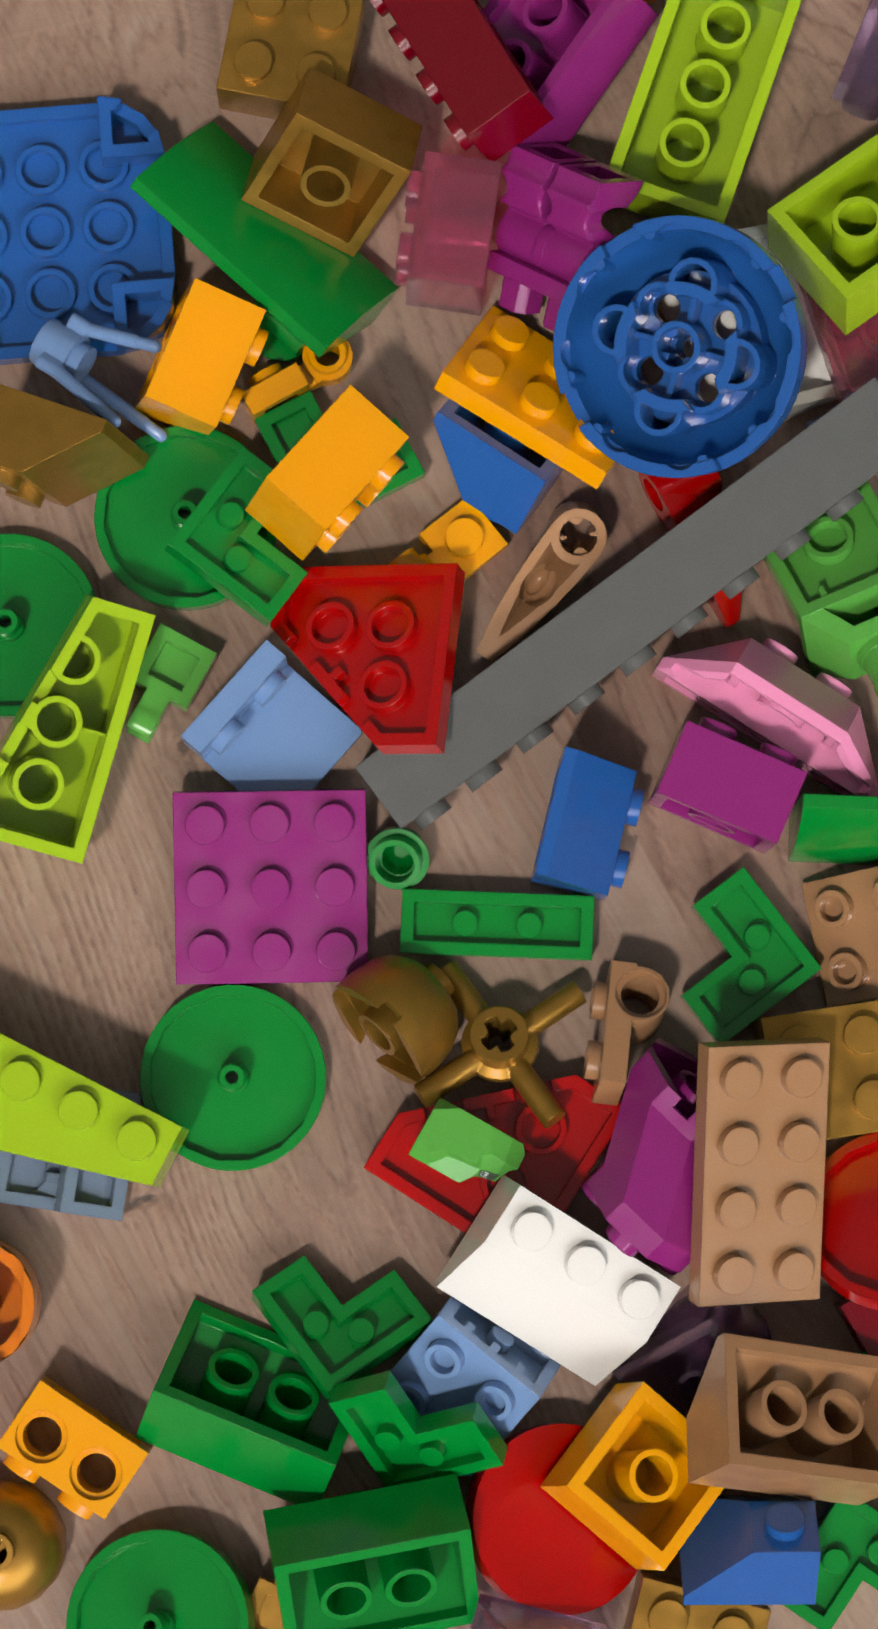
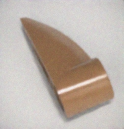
[476,500,607,662]

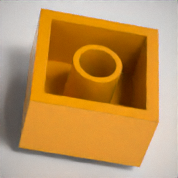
[245,384,409,561]
[540,1381,724,1571]

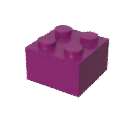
[648,717,808,854]

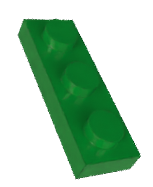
[400,889,594,961]

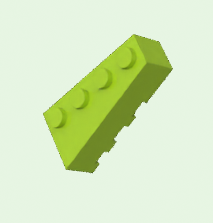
[0,595,156,864]
[0,1033,190,1188]

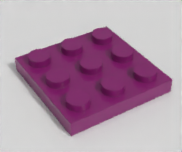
[172,788,368,985]

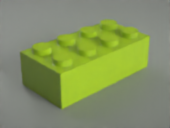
[609,0,802,224]
[767,134,878,335]

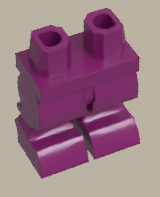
[487,142,644,331]

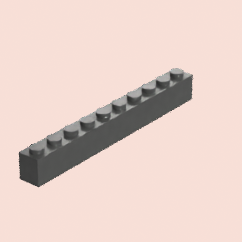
[355,377,878,830]

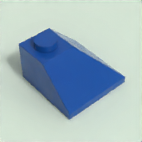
[433,399,564,534]
[679,1495,821,1605]

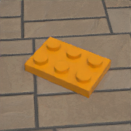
[434,305,616,489]

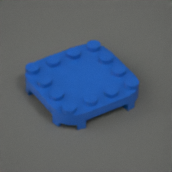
[0,96,177,365]

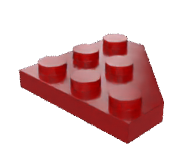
[270,563,465,754]
[363,1075,621,1234]

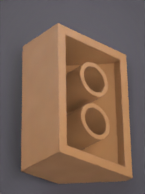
[686,1333,878,1506]

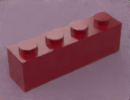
[369,0,554,164]

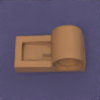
[583,960,670,1106]

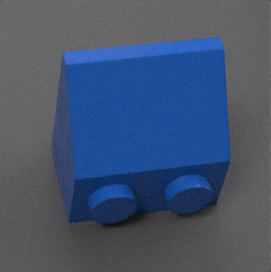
[530,747,645,900]

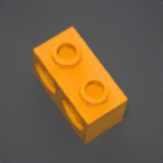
[0,1376,152,1520]

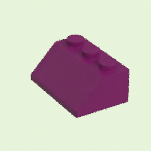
[484,0,658,147]

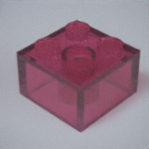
[395,151,502,316]

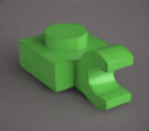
[126,623,217,744]

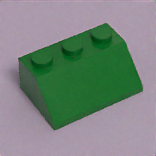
[135,1299,372,1504]
[263,1474,481,1629]

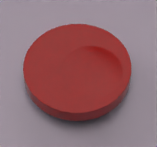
[820,1132,878,1310]
[466,1423,638,1616]

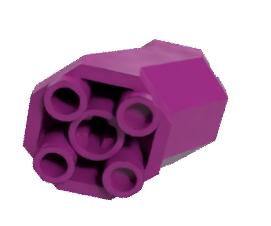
[582,1038,698,1275]

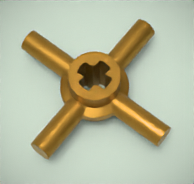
[413,961,587,1128]

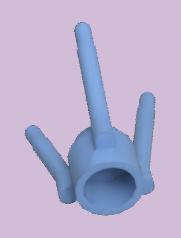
[29,313,167,442]

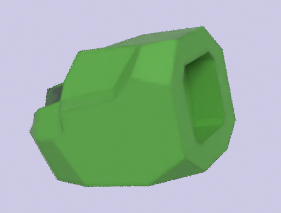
[408,1098,525,1183]

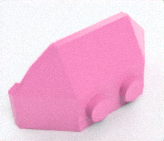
[652,638,878,797]

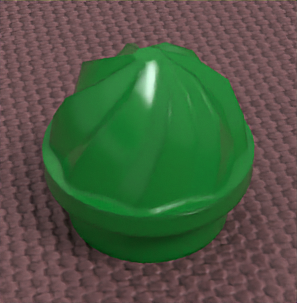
[366,826,430,890]

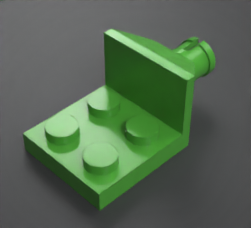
[763,481,878,696]

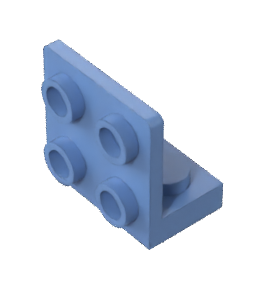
[181,640,361,790]
[391,1296,561,1477]

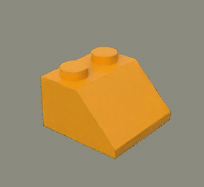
[134,278,269,435]

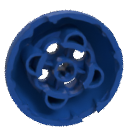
[553,215,807,478]

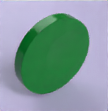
[94,426,277,611]
[0,534,97,719]
[140,985,326,1171]
[66,1529,255,1629]

